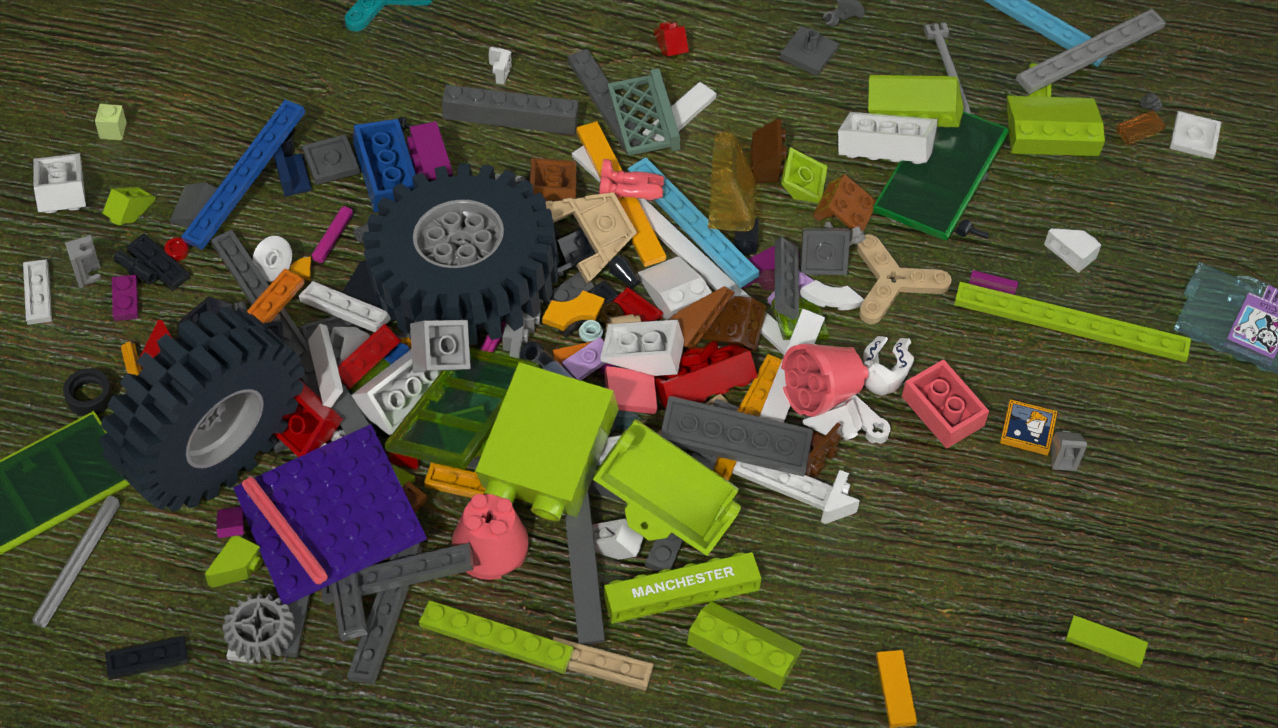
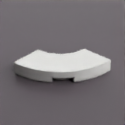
[799,280,864,310]

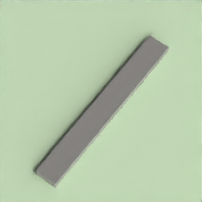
[1016,9,1166,94]

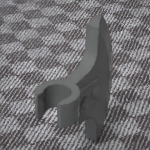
[823,0,865,27]

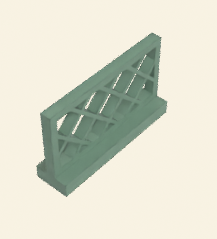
[608,68,680,156]

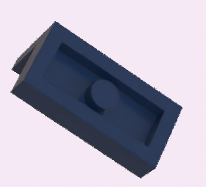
[274,146,311,197]

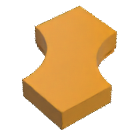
[542,291,605,331]

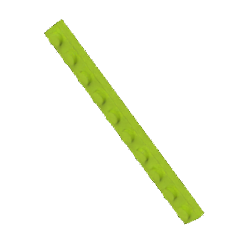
[954,282,1191,362]

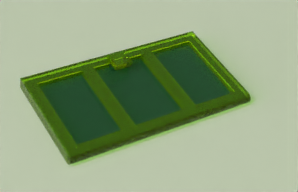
[385,348,540,470]

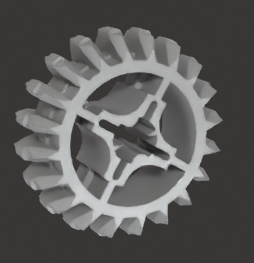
[223,593,295,663]

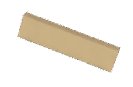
[552,637,654,691]

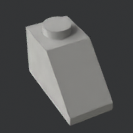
[330,327,370,367]
[1051,431,1087,471]

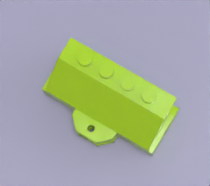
[593,419,741,556]

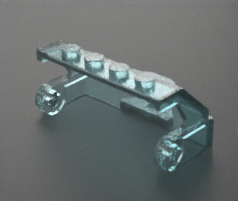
[1173,262,1278,374]

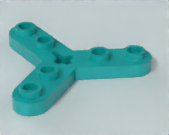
[345,0,433,31]

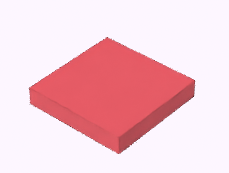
[605,366,657,414]

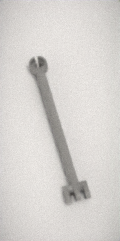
[924,22,987,152]

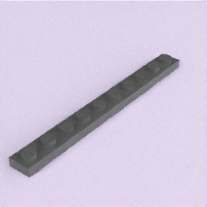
[211,230,322,399]

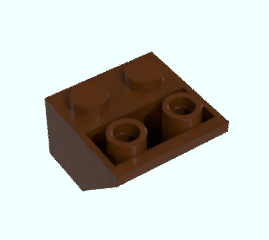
[751,119,786,183]

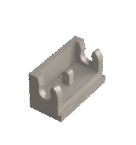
[65,235,101,288]

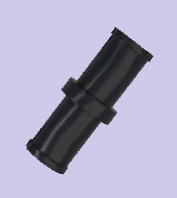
[113,249,158,285]

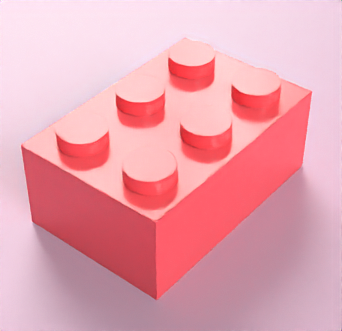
[902,359,989,449]

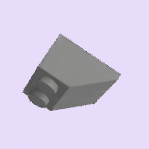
[410,320,470,373]

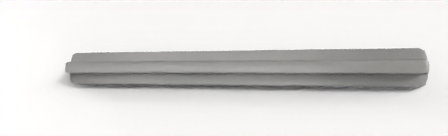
[32,496,120,628]

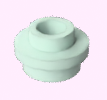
[579,320,603,342]

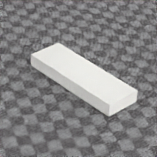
[23,259,52,325]

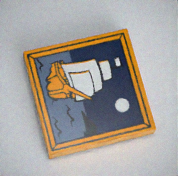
[1000,400,1058,456]

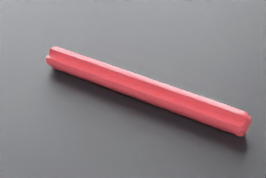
[242,477,328,585]

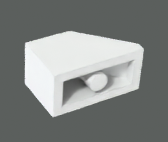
[1044,229,1101,273]
[802,399,864,440]
[592,519,643,560]

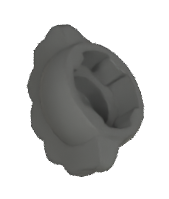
[1140,93,1162,112]

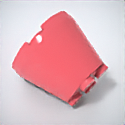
[781,343,869,417]
[452,494,528,580]

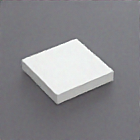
[1170,111,1221,159]

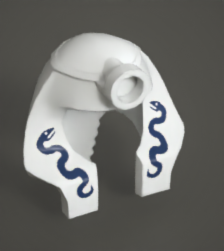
[863,336,914,396]

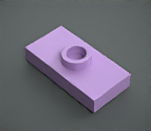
[562,337,606,381]

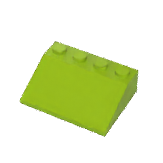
[1006,96,1105,156]

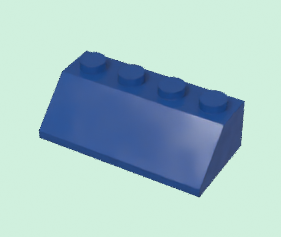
[353,119,416,212]

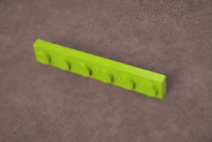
[419,600,574,674]

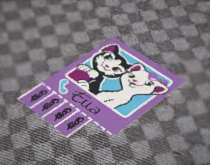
[1227,285,1278,359]

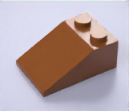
[530,158,576,215]

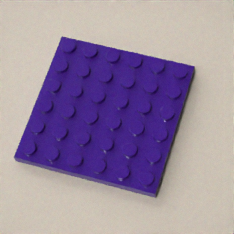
[233,424,427,605]

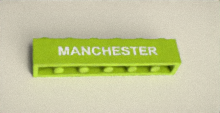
[604,552,762,624]

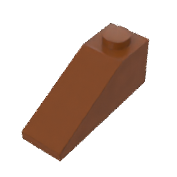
[669,286,735,349]

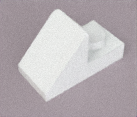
[821,470,860,524]

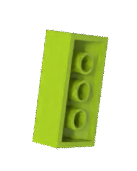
[868,75,964,127]
[687,602,803,690]

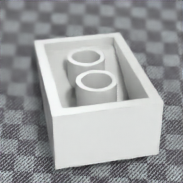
[33,153,86,213]
[637,256,712,320]
[600,320,684,376]

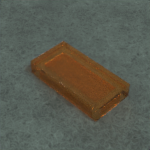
[1116,110,1166,145]

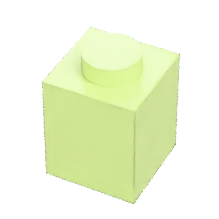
[95,104,127,140]

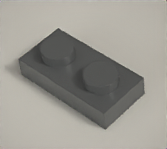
[544,272,595,306]

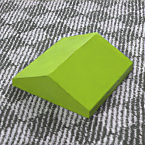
[781,147,828,203]

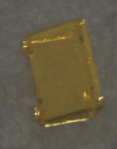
[708,132,756,231]

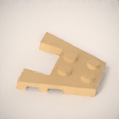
[546,193,637,284]

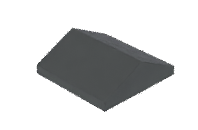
[170,182,218,227]

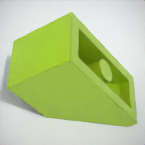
[102,187,156,225]
[205,536,263,588]

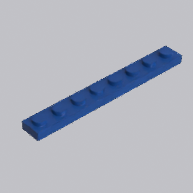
[181,100,305,250]

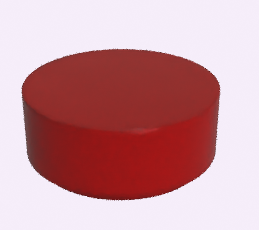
[164,237,189,261]

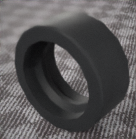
[63,368,113,416]

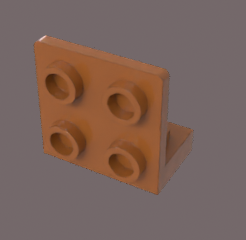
[813,174,876,231]

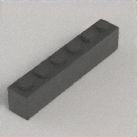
[442,85,578,135]

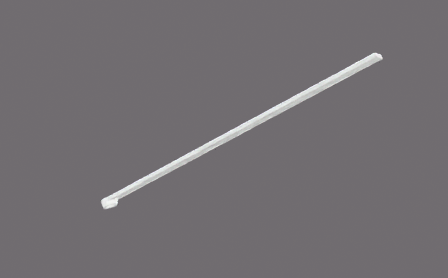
[572,146,890,444]

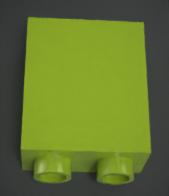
[475,362,619,521]

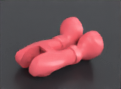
[599,159,664,200]

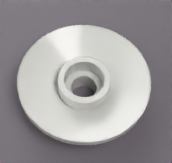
[252,236,292,282]

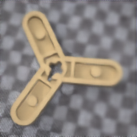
[857,234,952,324]

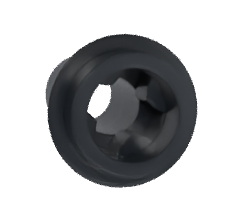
[607,254,641,289]

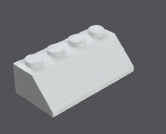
[838,112,937,164]
[352,349,459,435]

